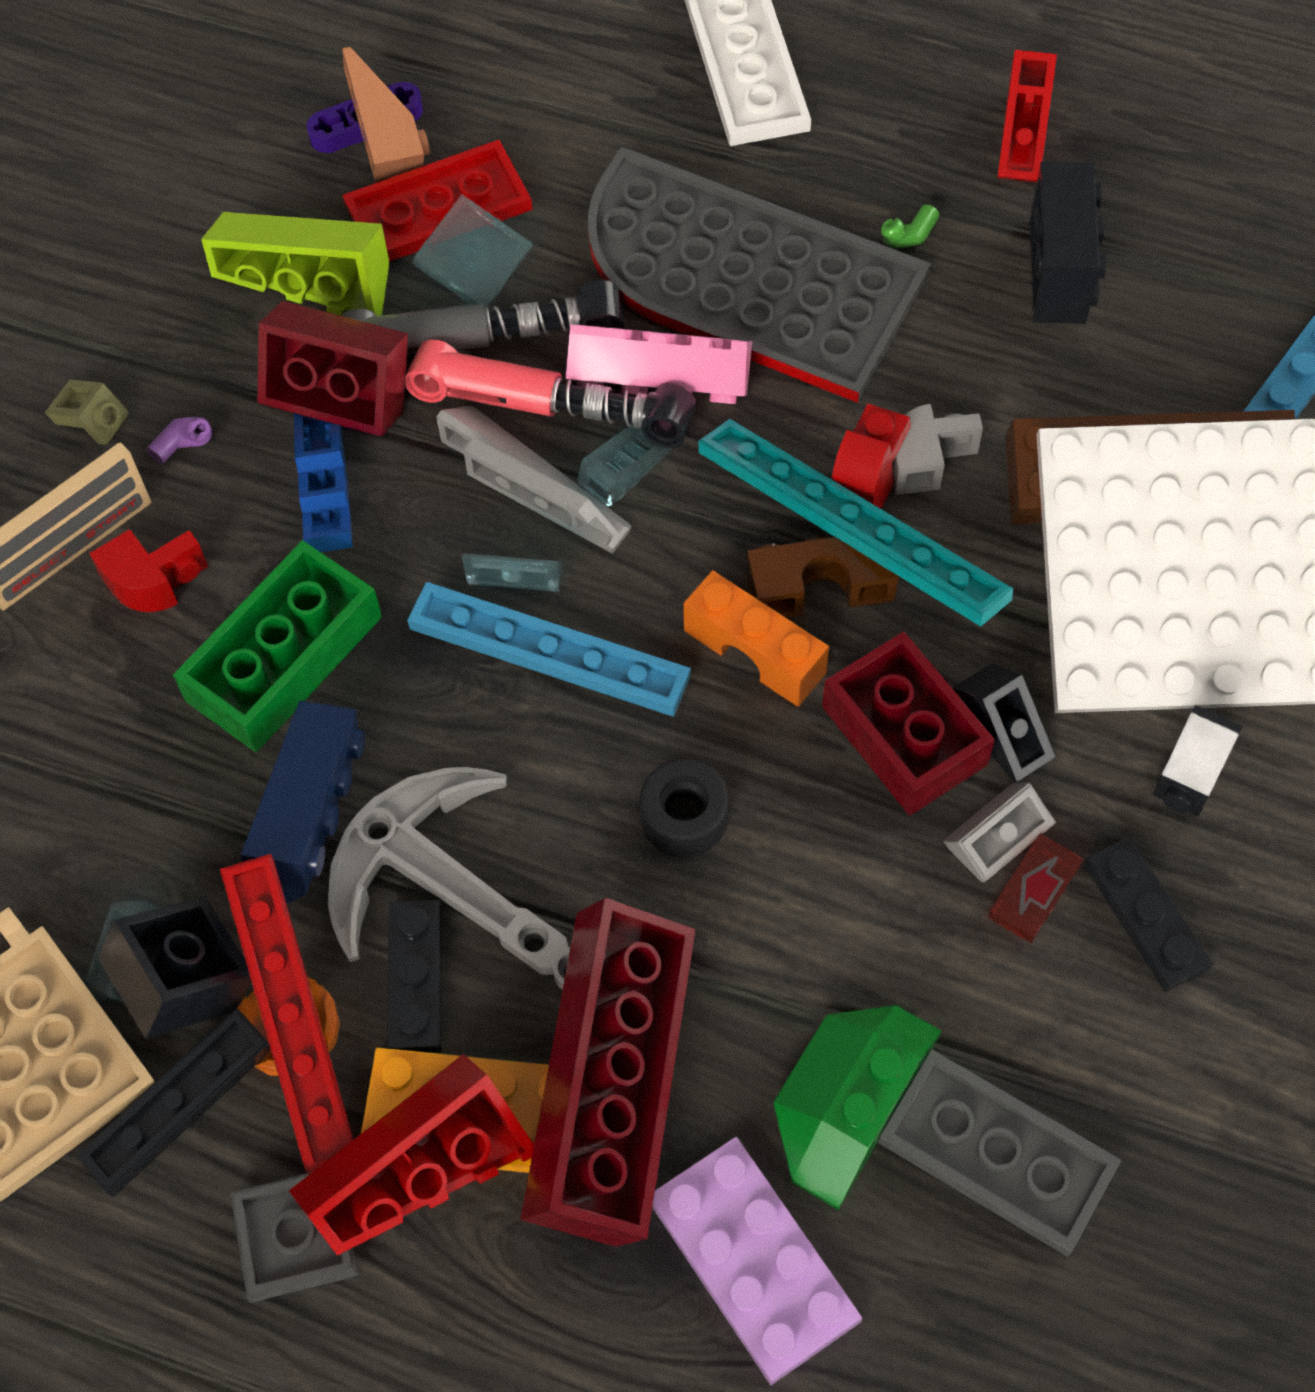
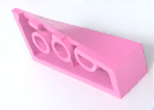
[566,324,752,404]

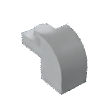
[892,404,983,495]

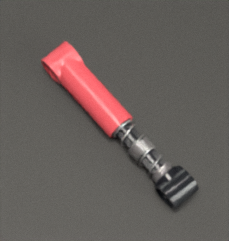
[405,339,697,448]

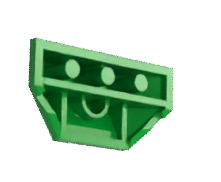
[773,1005,942,1211]

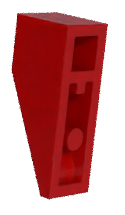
[997,50,1057,182]

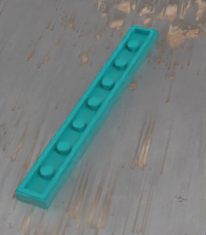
[698,419,1013,627]

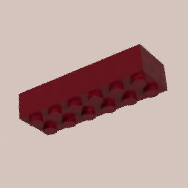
[520,898,696,1247]

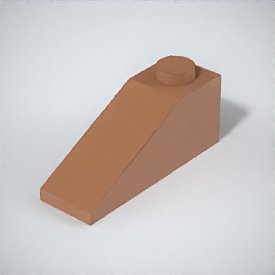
[342,47,430,182]

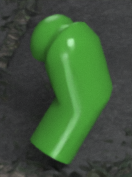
[881,204,940,249]

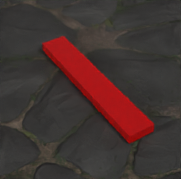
[220,854,354,1173]

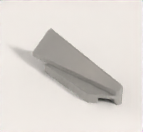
[436,406,631,554]

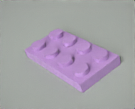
[652,1136,862,1385]

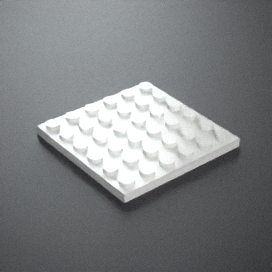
[1036,419,1315,713]

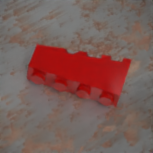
[289,1054,534,1255]

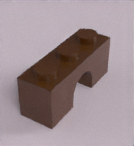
[747,536,899,618]

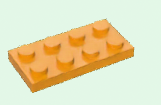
[361,1048,549,1173]

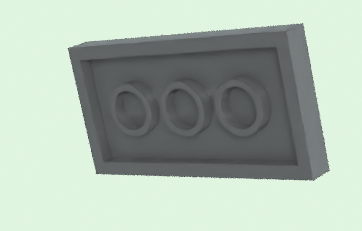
[878,1049,1122,1257]

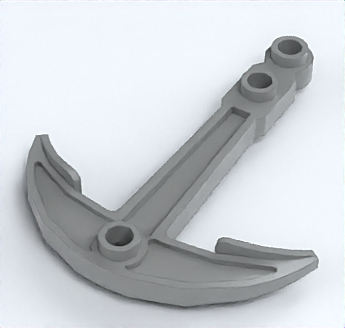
[328,767,570,990]

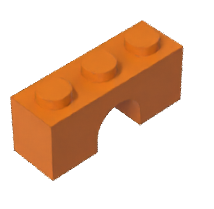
[684,570,829,707]

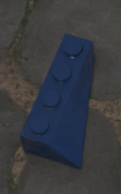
[241,701,365,904]

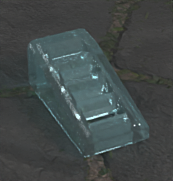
[577,426,673,506]

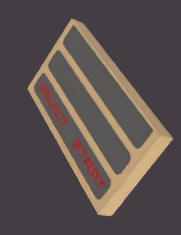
[0,442,152,611]

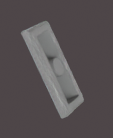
[943,783,1056,883]

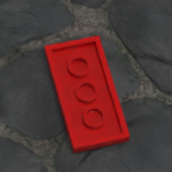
[342,139,533,262]

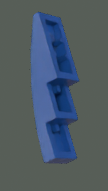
[294,413,353,552]

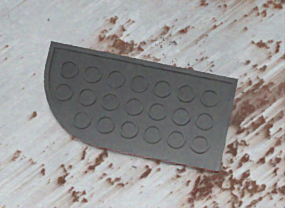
[587,146,931,403]

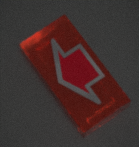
[988,833,1084,944]

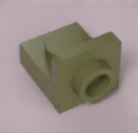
[45,379,128,445]

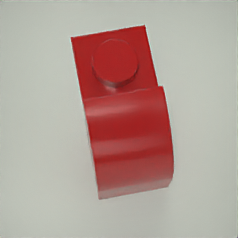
[832,404,911,509]
[89,529,208,612]

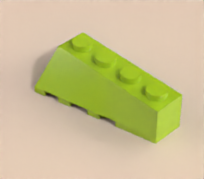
[201,212,389,316]

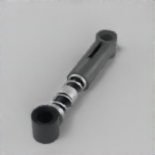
[340,280,625,357]

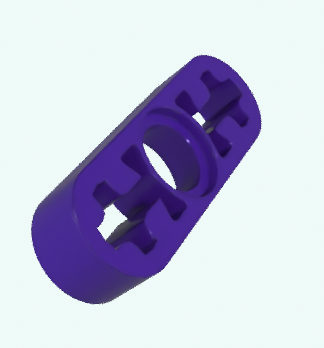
[307,82,423,153]

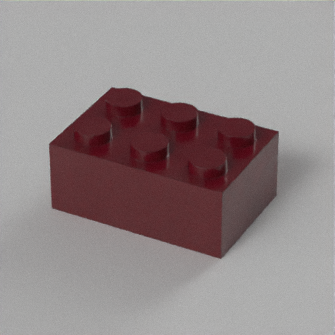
[257,301,408,436]
[822,631,995,816]

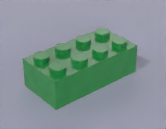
[173,540,382,753]

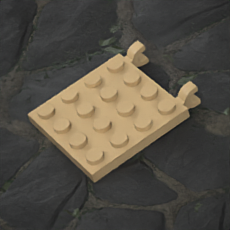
[0,907,155,1202]

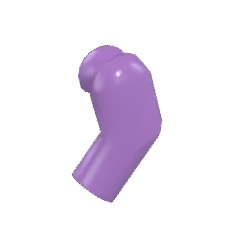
[146,417,212,464]

